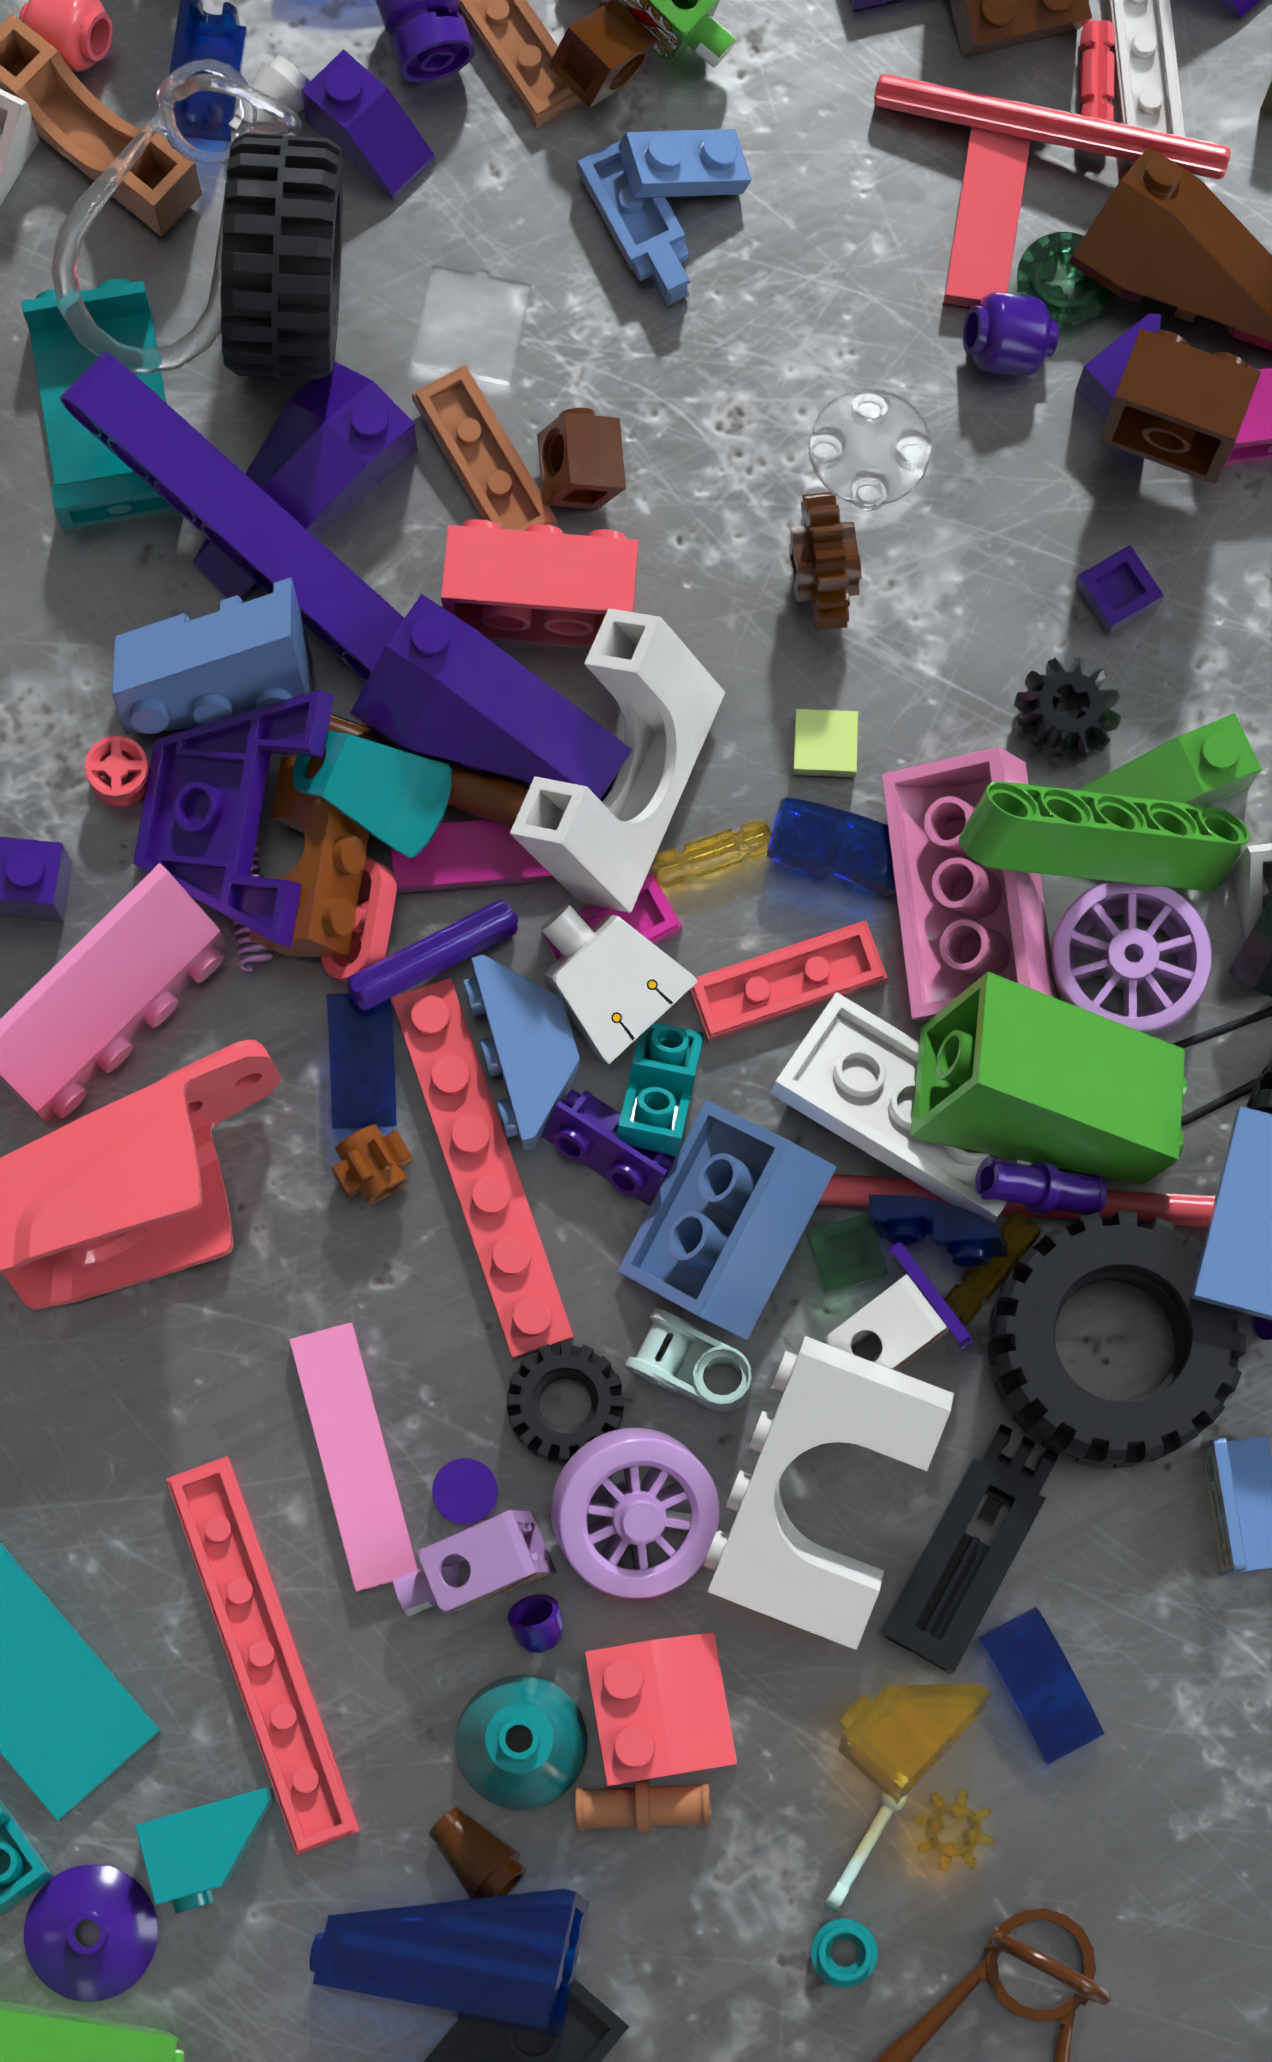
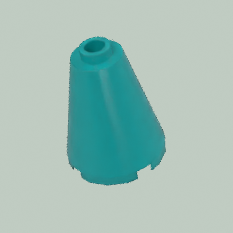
[455,1675,588,1810]

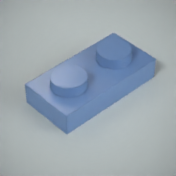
[618,129,752,198]

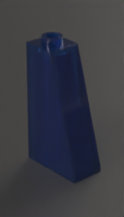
[310,1889,589,2038]

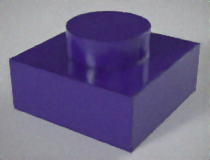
[1075,545,1164,634]

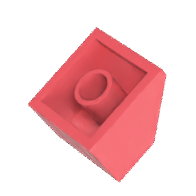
[585,1632,737,1787]

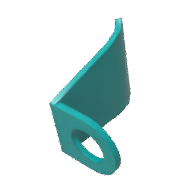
[292,731,452,859]

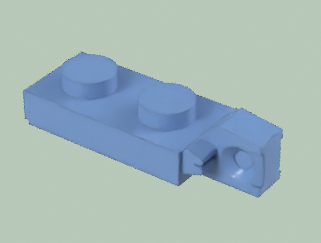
[577,141,690,306]

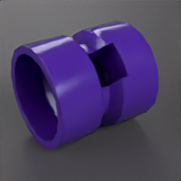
[376,0,475,83]

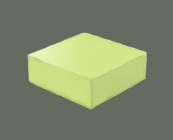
[793,709,858,778]

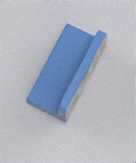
[1200,1436,1272,1576]

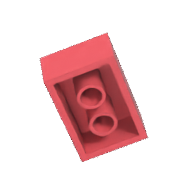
[441,519,638,649]

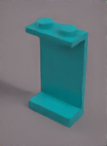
[21,279,177,530]

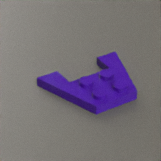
[133,689,334,947]

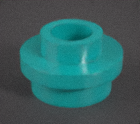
[810,1919,878,1988]

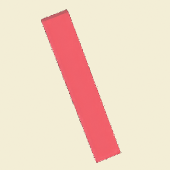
[166,1456,361,1855]

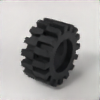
[507,1342,624,1464]

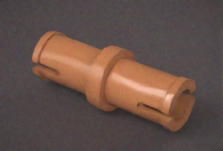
[576,1780,711,1834]

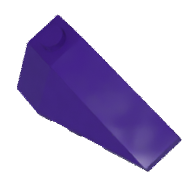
[192,361,418,602]
[350,594,632,799]

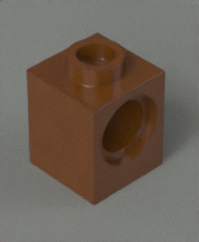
[548,0,657,109]
[537,408,626,510]

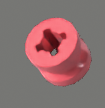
[84,735,150,810]

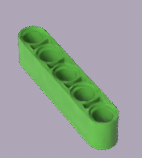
[959,781,1250,891]

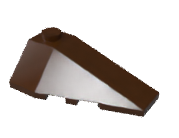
[1069,146,1272,351]

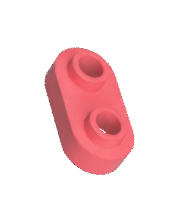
[321,857,397,983]

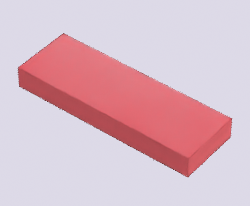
[943,127,1031,307]
[689,920,888,1043]

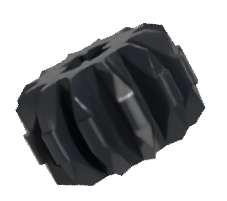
[1014,657,1121,765]

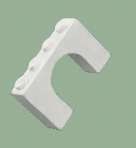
[510,608,725,913]
[703,1336,954,1650]

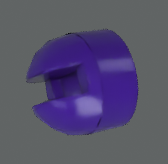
[508,1594,564,1653]

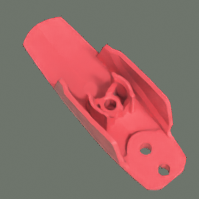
[0,1040,281,1311]

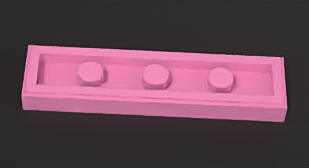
[289,1322,418,1593]

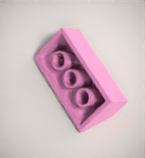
[882,747,1057,1021]
[0,863,227,1124]

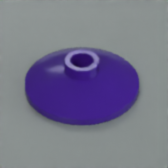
[24,1864,159,2002]

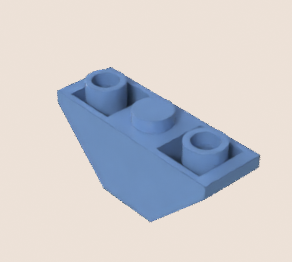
[463,955,580,1152]

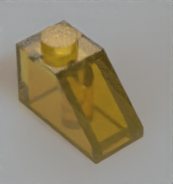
[838,1683,991,1805]

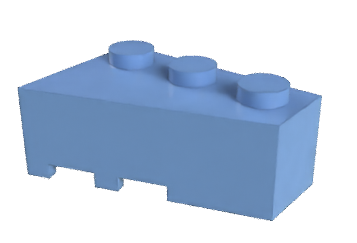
[112,577,313,735]

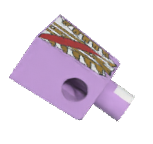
[393,1510,557,1616]

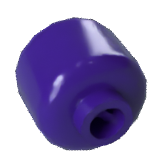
[963,292,1059,376]

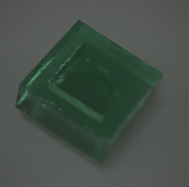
[806,1212,888,1296]

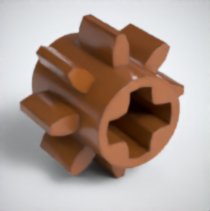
[331,1124,413,1205]

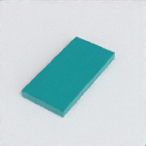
[0,1542,162,1821]

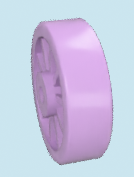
[1050,881,1212,1037]
[551,1428,721,1599]

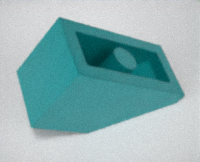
[135,1788,274,1914]

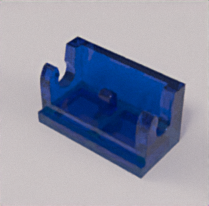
[164,0,247,142]

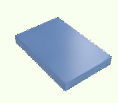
[1191,1106,1272,1320]

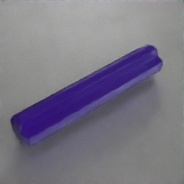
[347,900,518,1010]

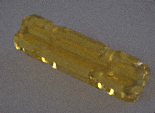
[652,818,774,889]
[944,1212,1041,1326]

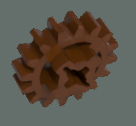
[789,492,862,631]

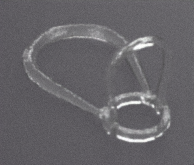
[51,59,303,375]

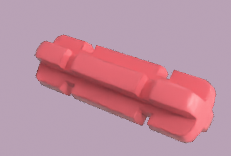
[1079,20,1115,122]

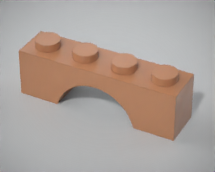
[0,13,202,237]

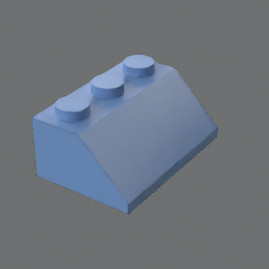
[617,1100,837,1340]

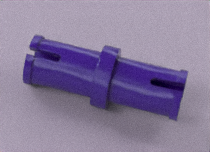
[975,1158,1107,1216]

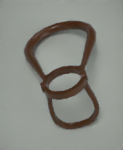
[876,1908,1111,2062]

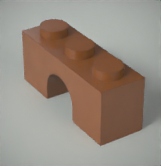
[249,755,369,957]

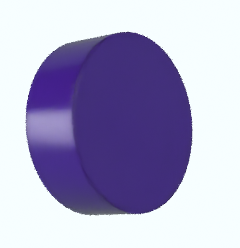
[432,1458,498,1526]

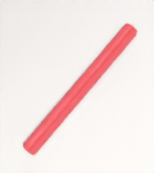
[874,74,1231,179]

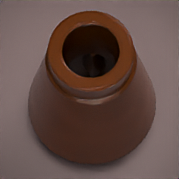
[429,1807,527,1908]

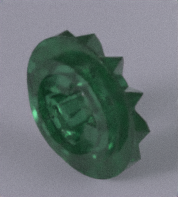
[1017,232,1112,328]

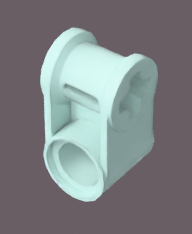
[624,1308,752,1413]

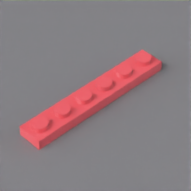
[391,977,574,1361]

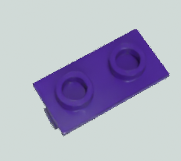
[542,1089,677,1206]

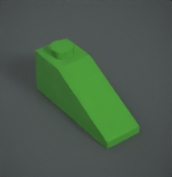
[1077,713,1262,806]

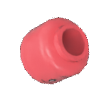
[19,0,113,72]

